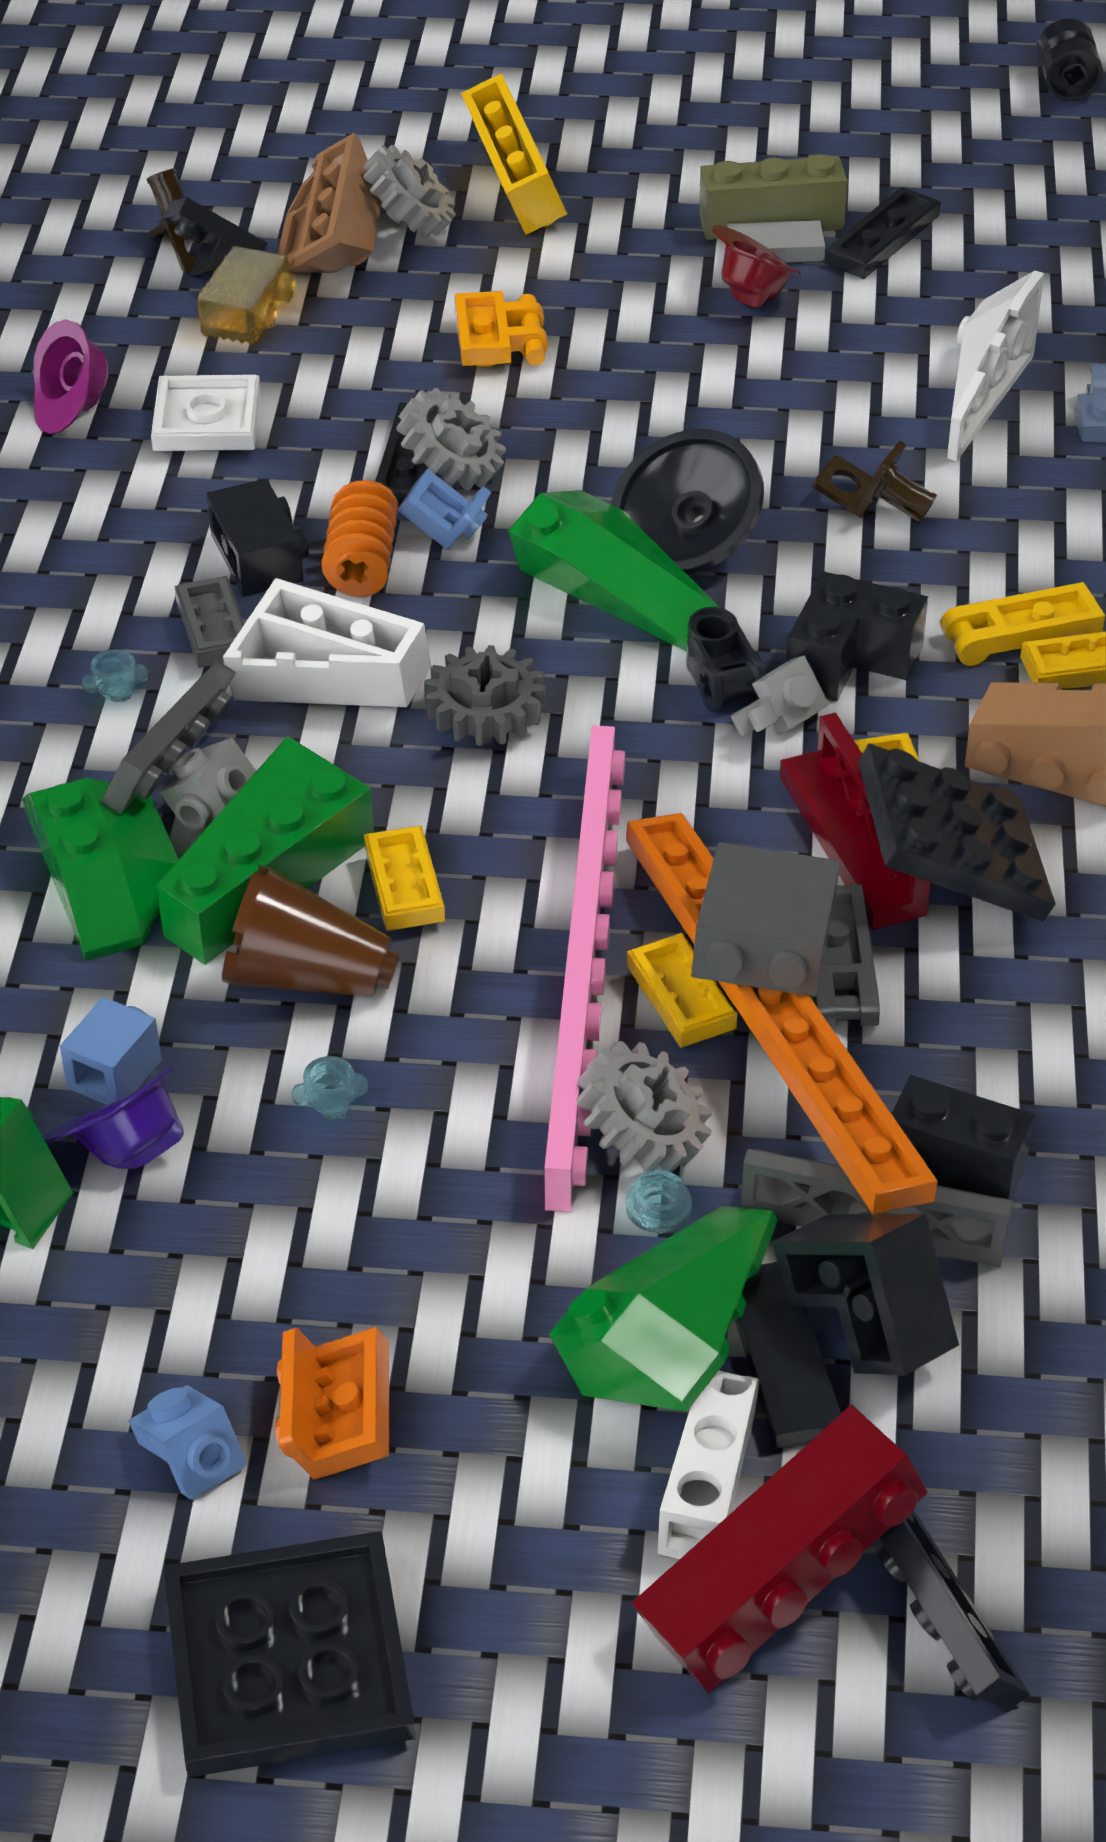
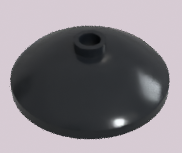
[611,429,764,575]

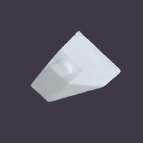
[947,271,1044,462]

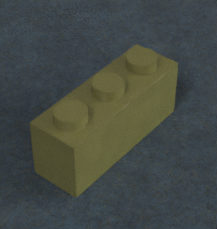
[699,154,848,240]

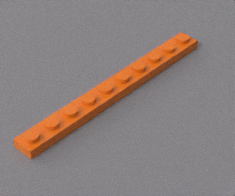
[626,813,938,1215]

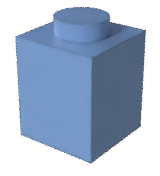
[60,997,162,1105]

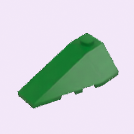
[508,490,720,652]

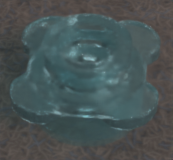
[82,649,148,702]
[292,1056,368,1120]

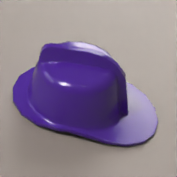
[42,1067,184,1169]

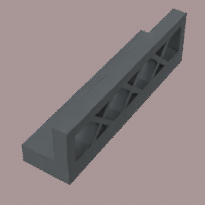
[741,1149,1014,1267]

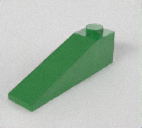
[549,1206,778,1412]

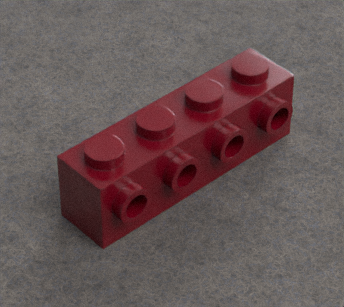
[631,1405,928,1694]

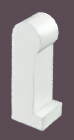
[657,1370,759,1559]

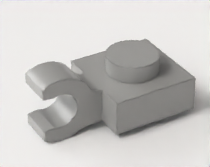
[731,655,829,736]

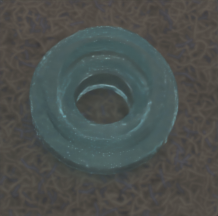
[626,1170,692,1233]

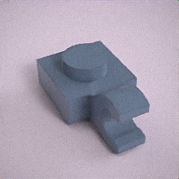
[1075,363,1106,443]

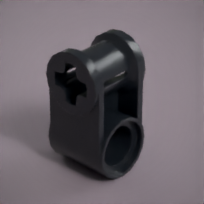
[686,607,766,711]

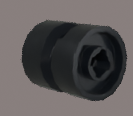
[1037,18,1103,101]

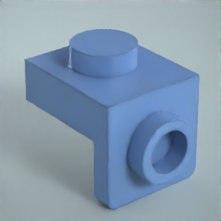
[397,469,491,549]
[128,1385,246,1499]

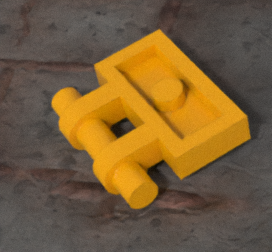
[455,291,549,367]

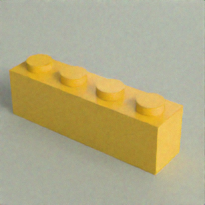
[461,73,568,235]

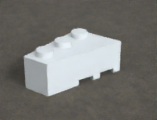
[223,578,431,707]

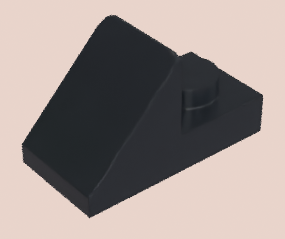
[163,197,268,276]

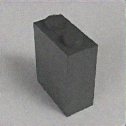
[691,842,841,997]

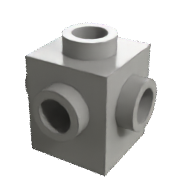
[159,737,256,838]

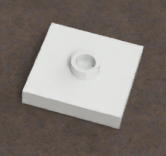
[151,375,260,451]

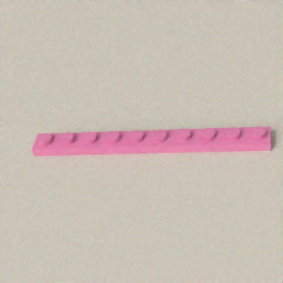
[544,726,625,1212]

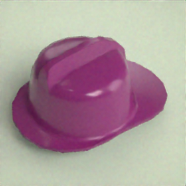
[34,319,108,435]

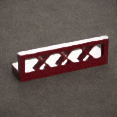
[779,712,931,930]

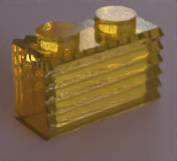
[197,246,295,345]

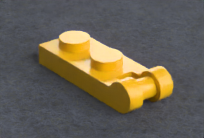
[940,582,1105,666]

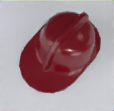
[712,225,801,308]

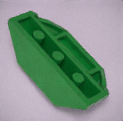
[22,778,179,961]

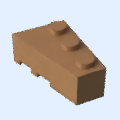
[964,682,1106,807]

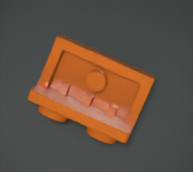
[275,1327,389,1480]

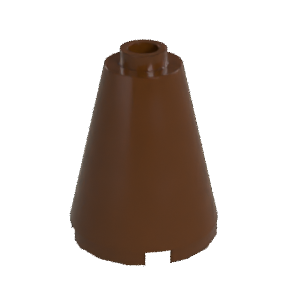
[222,865,400,997]

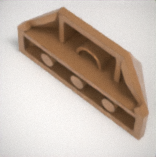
[275,132,382,273]

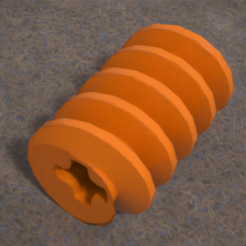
[321,480,398,597]

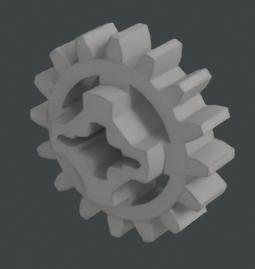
[363,145,456,237]
[397,388,506,491]
[576,1041,712,1174]

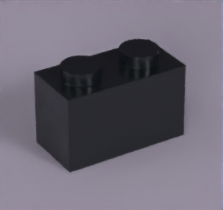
[207,478,309,596]
[891,1075,1035,1200]

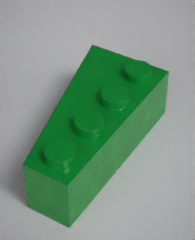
[156,735,374,965]

